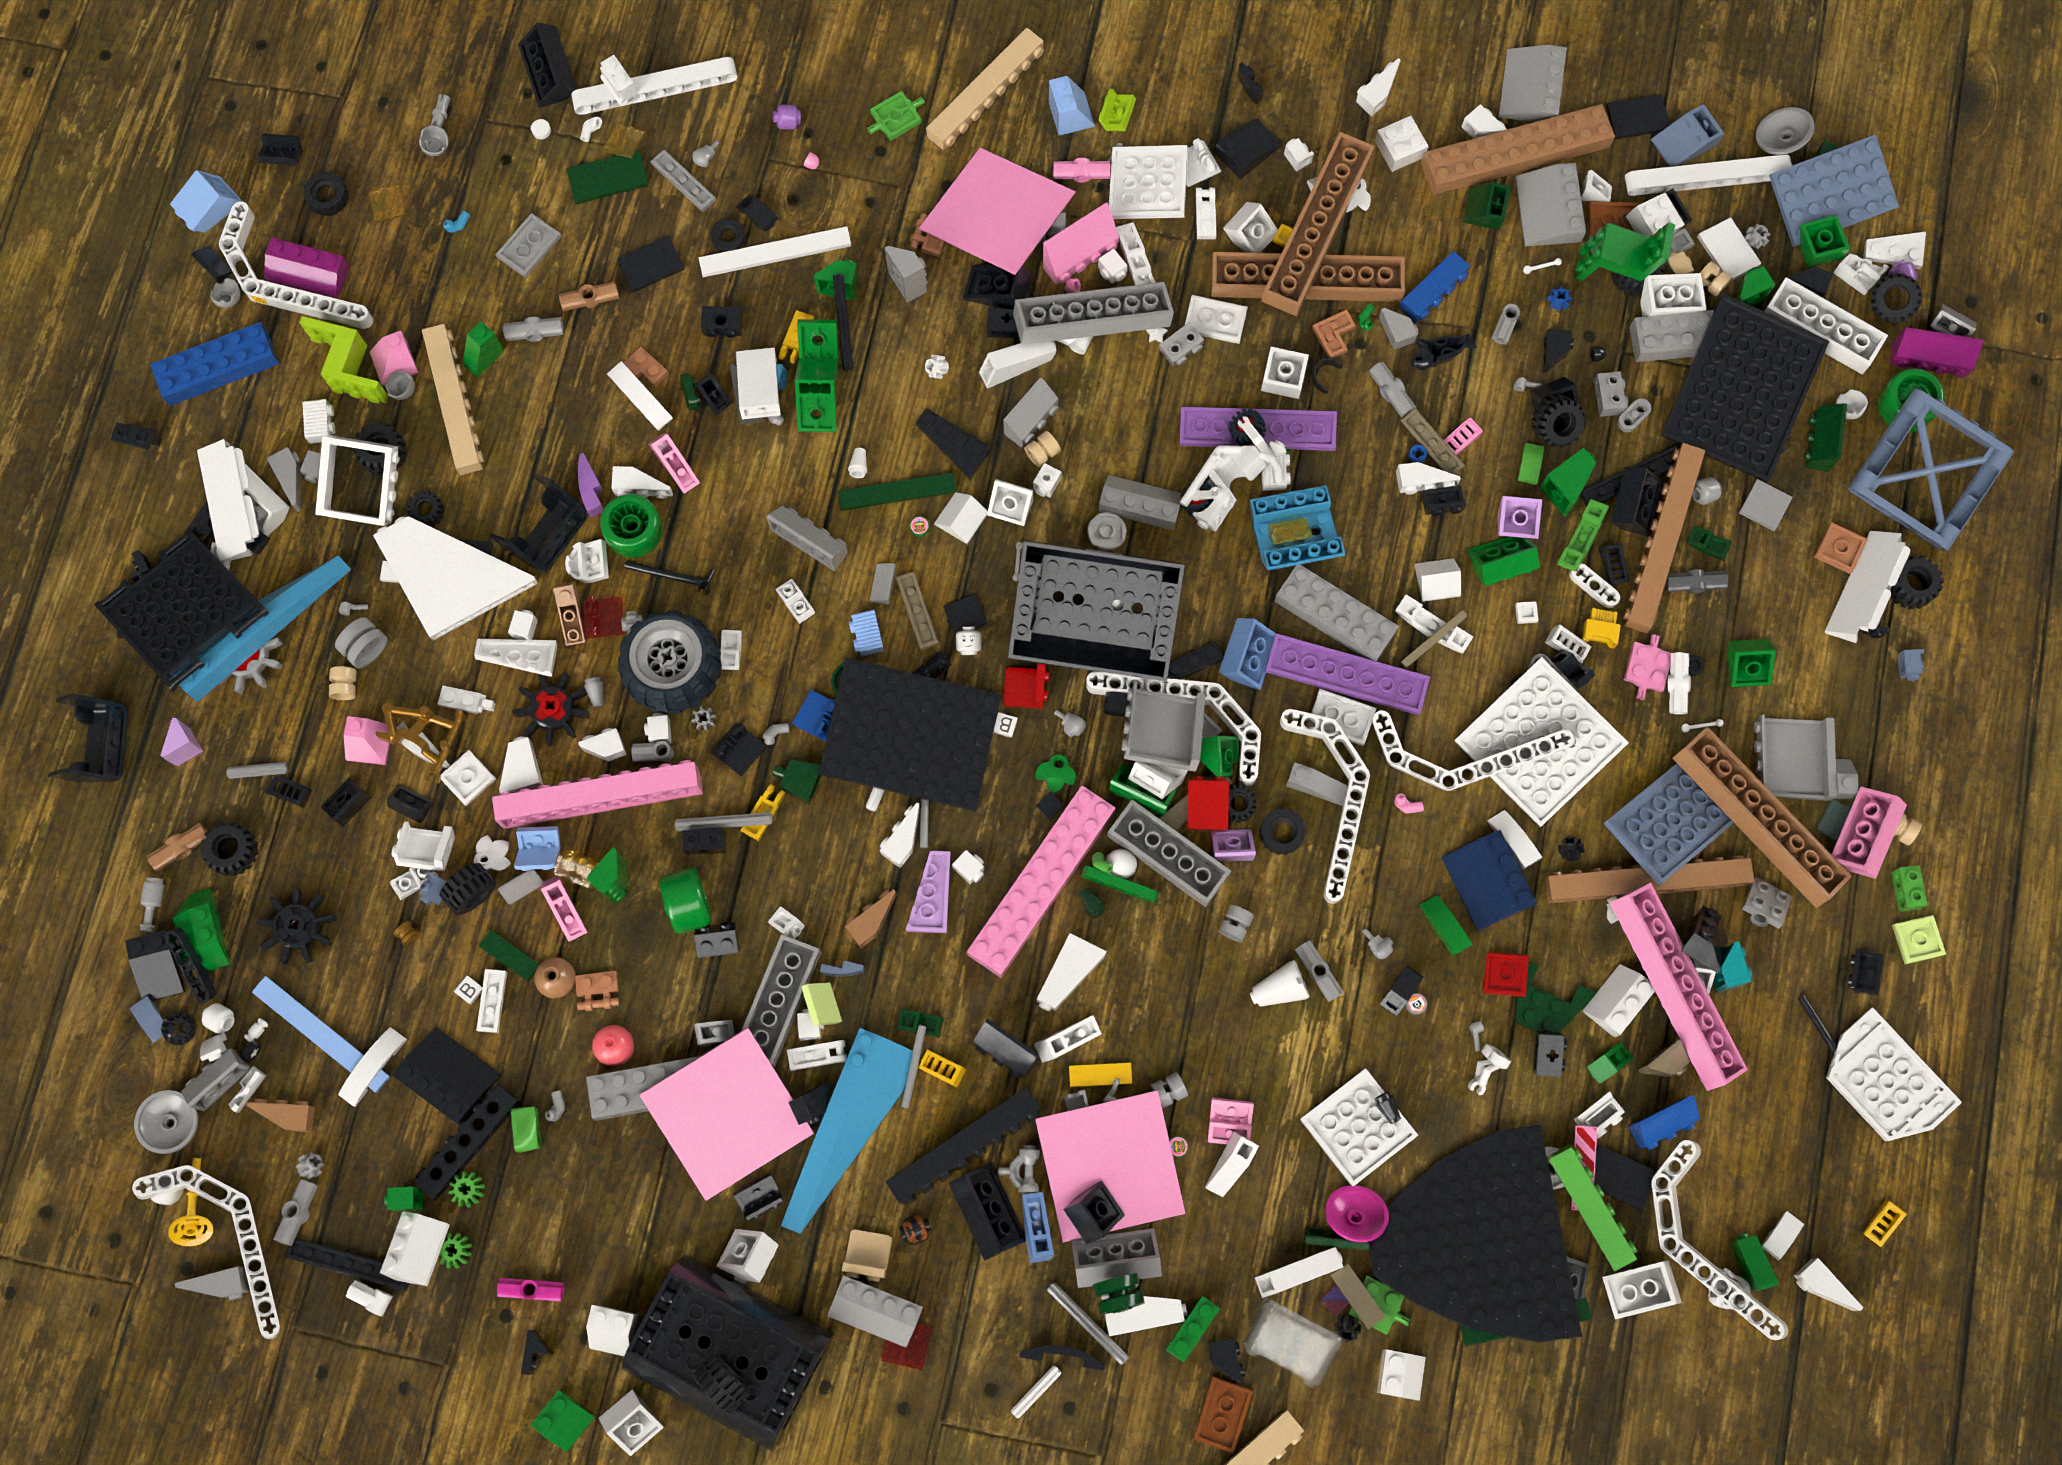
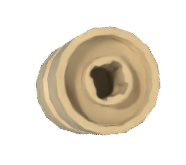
[1700,261,1732,297]
[1024,431,1061,467]
[329,666,356,700]
[1894,813,1922,846]

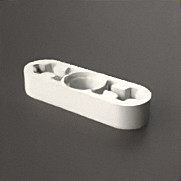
[1569,564,1620,608]

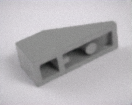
[267,447,302,512]
[1286,763,1347,806]
[175,1267,249,1301]

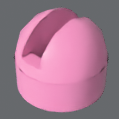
[804,152,819,169]
[1064,279,1081,293]

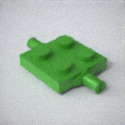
[867,91,925,141]
[1348,1276,1411,1335]

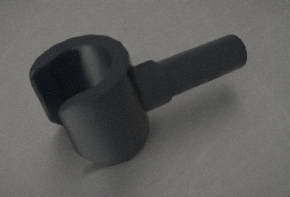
[698,568,716,595]

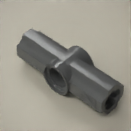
[1665,569,1728,594]

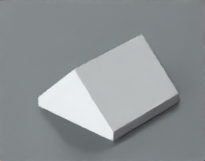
[987,479,1033,526]
[934,492,988,544]
[1415,558,1461,602]

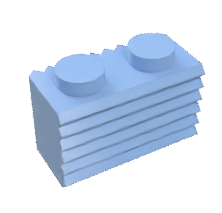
[849,610,884,656]

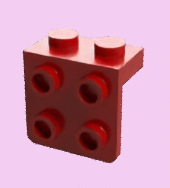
[1003,664,1049,709]

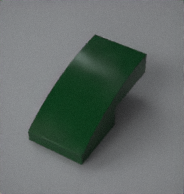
[1687,525,1732,561]
[897,1009,944,1038]

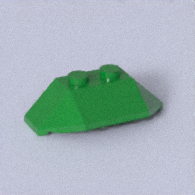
[173,888,230,971]

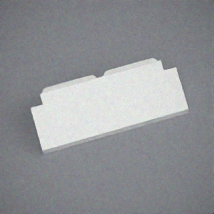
[197,439,259,563]
[1825,531,1910,643]

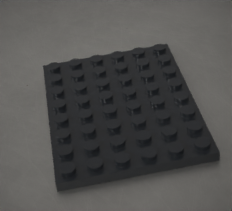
[1660,293,1829,483]
[818,657,1001,811]

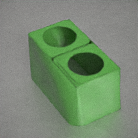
[511,1107,542,1153]

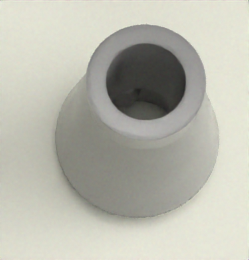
[584,677,605,707]

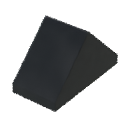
[695,372,732,415]

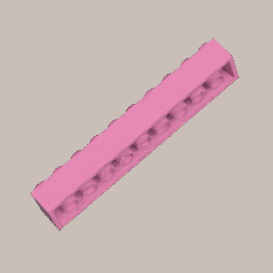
[492,760,703,829]
[967,786,1115,978]
[1610,882,1748,1091]

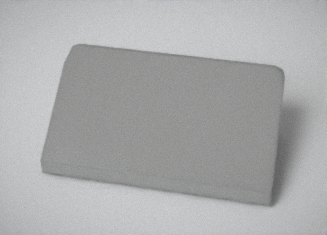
[870,563,896,605]
[498,869,543,904]

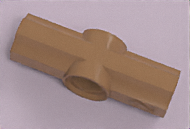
[559,281,619,312]
[147,823,208,871]

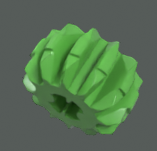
[448,1171,485,1208]
[438,1232,472,1269]

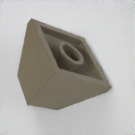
[1638,1040,1690,1077]

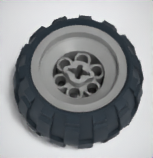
[617,610,722,714]

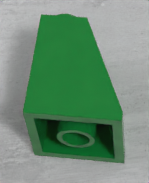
[1540,448,1596,517]

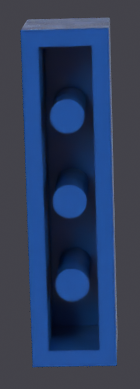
[1399,251,1470,324]

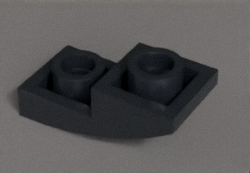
[1238,62,1263,105]

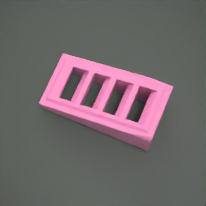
[1444,418,1483,455]

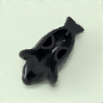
[1411,333,1477,370]

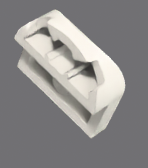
[565,539,609,583]

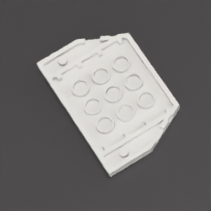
[1826,1007,1962,1142]

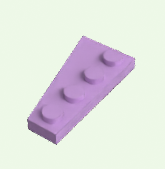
[906,851,951,933]

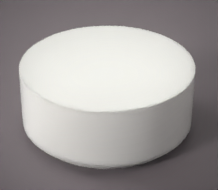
[531,119,551,139]

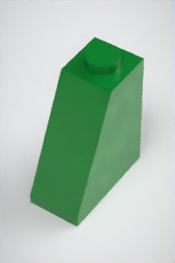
[463,321,504,377]
[1730,1233,1779,1291]

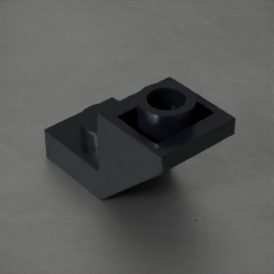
[736,194,779,232]
[1380,965,1424,1016]

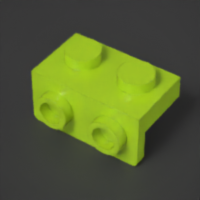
[1099,89,1136,131]

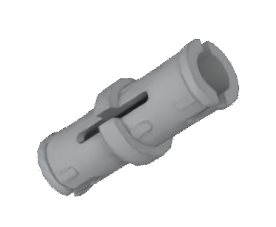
[431,94,451,128]

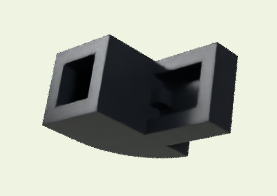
[1550,650,1595,688]

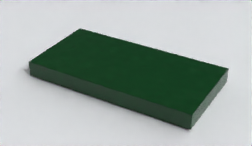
[566,150,649,204]

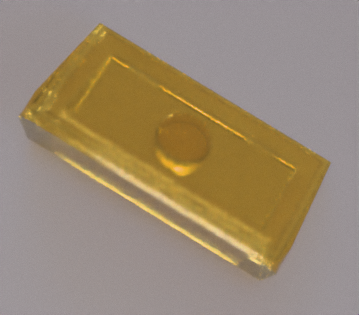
[1268,518,1312,544]

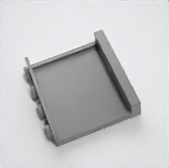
[1121,681,1205,772]
[1753,715,1837,801]

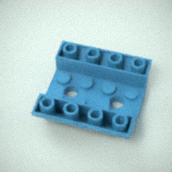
[1250,485,1345,570]

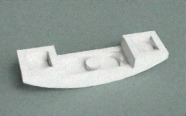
[607,361,673,431]
[1395,595,1473,654]
[338,1027,407,1107]

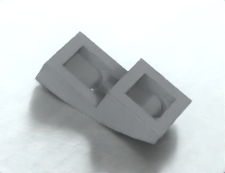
[1670,228,1695,254]

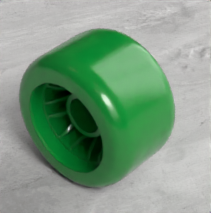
[1878,369,1945,432]
[600,494,663,558]
[659,867,712,934]

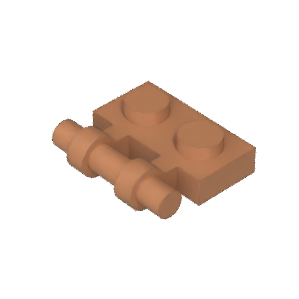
[909,213,945,257]
[575,971,619,1011]

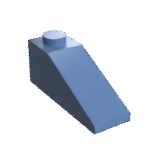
[1022,1192,1054,1263]

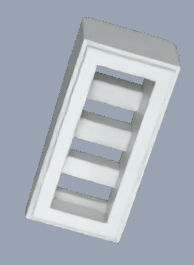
[1545,625,1591,663]

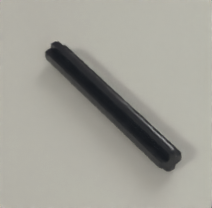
[833,274,854,371]

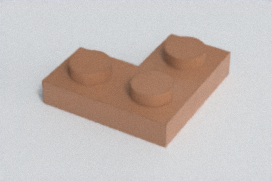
[1312,310,1356,359]
[623,347,669,387]

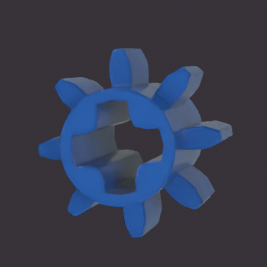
[1547,286,1573,312]

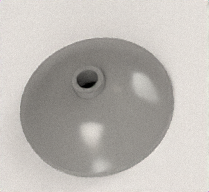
[1756,107,1815,155]
[134,1090,198,1154]

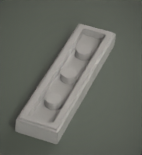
[650,150,716,212]

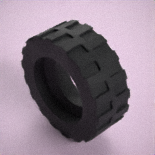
[303,172,349,216]
[1260,808,1306,855]

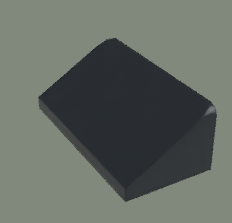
[191,246,233,284]
[387,785,433,823]

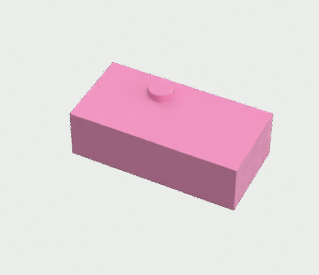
[1832,786,1907,879]

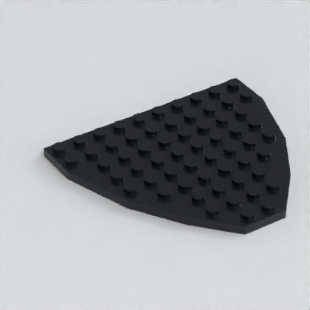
[1369,1125,1582,1343]

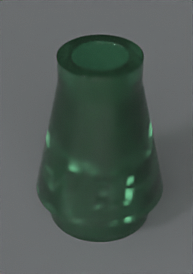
[1078,888,1106,919]

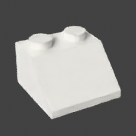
[1223,202,1278,253]
[717,1229,778,1283]
[1377,1349,1426,1401]
[599,1389,664,1456]

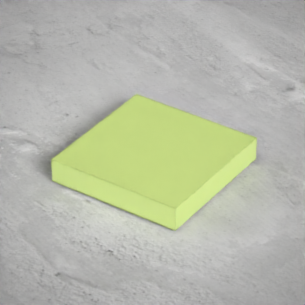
[1892,915,1946,964]
[801,983,842,1026]

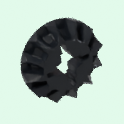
[161,1012,196,1045]

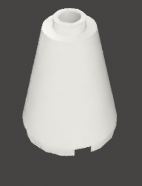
[1250,960,1310,1007]

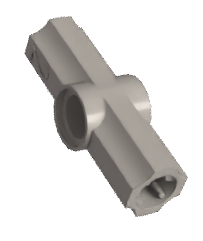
[503,317,564,342]
[1369,362,1416,418]
[1295,941,1344,1002]
[273,1180,318,1246]

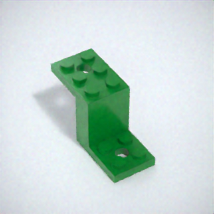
[1575,222,1675,281]
[795,319,839,432]

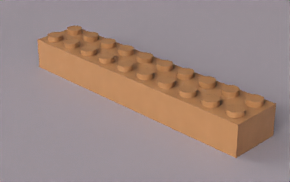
[1421,104,1615,196]
[1261,132,1375,316]
[1211,252,1405,302]
[1673,727,1852,908]

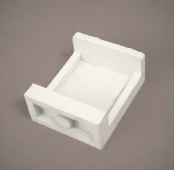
[1128,761,1188,799]
[392,821,455,872]

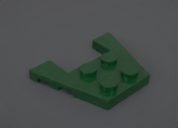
[1514,961,1596,1032]

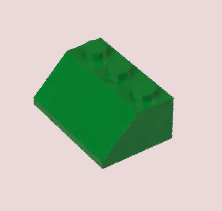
[1466,536,1540,586]
[1109,763,1177,816]
[586,847,628,905]

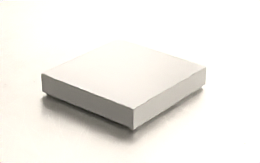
[440,750,496,806]

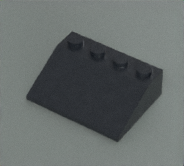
[392,1027,501,1125]

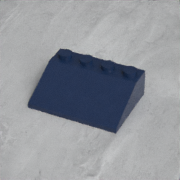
[1442,829,1537,931]

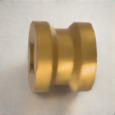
[394,921,420,946]

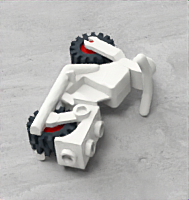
[1180,409,1287,532]

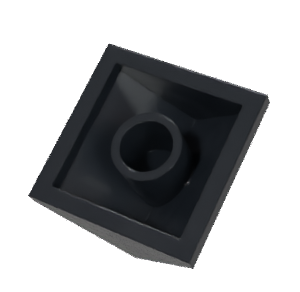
[321,778,372,827]

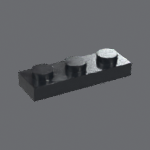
[1167,641,1224,680]

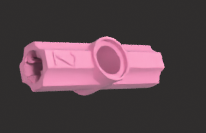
[1054,158,1110,183]

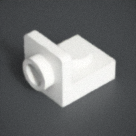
[768,906,805,939]

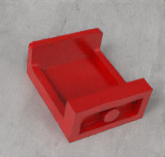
[1187,777,1229,830]

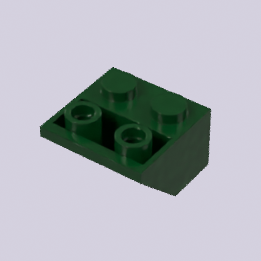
[1463,182,1511,230]

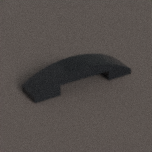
[1019,1346,1105,1370]

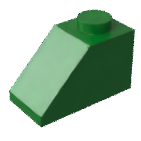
[1587,1041,1633,1084]

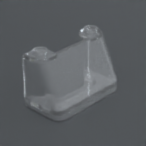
[1242,1298,1344,1388]

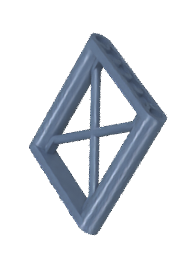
[1847,388,2014,552]

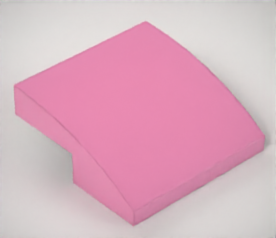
[1208,1097,1254,1144]

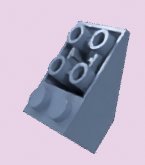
[1651,104,1724,167]

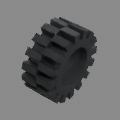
[406,490,445,527]
[1228,784,1257,823]

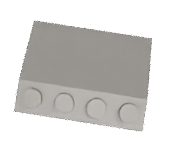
[1498,45,1567,122]
[1515,163,1586,246]

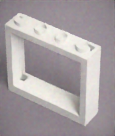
[316,435,400,526]

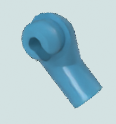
[443,211,470,233]

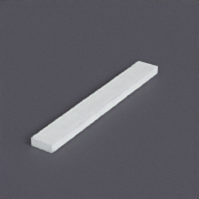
[699,227,851,277]

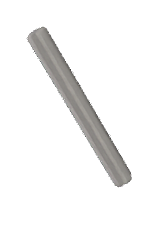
[675,813,773,831]
[1047,1283,1129,1365]

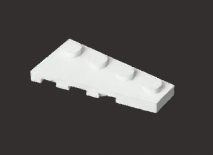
[474,639,558,677]

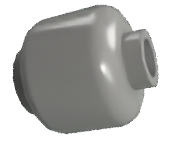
[1692,477,1722,505]

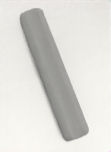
[226,762,288,779]

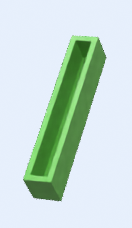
[1548,1144,1638,1272]

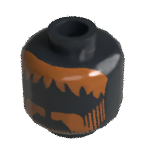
[899,1214,932,1245]

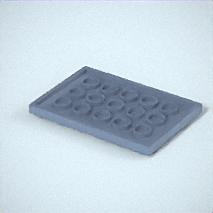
[1769,134,1899,247]
[1604,764,1734,886]

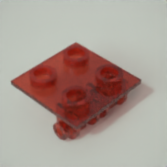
[582,596,624,639]
[881,1324,932,1370]

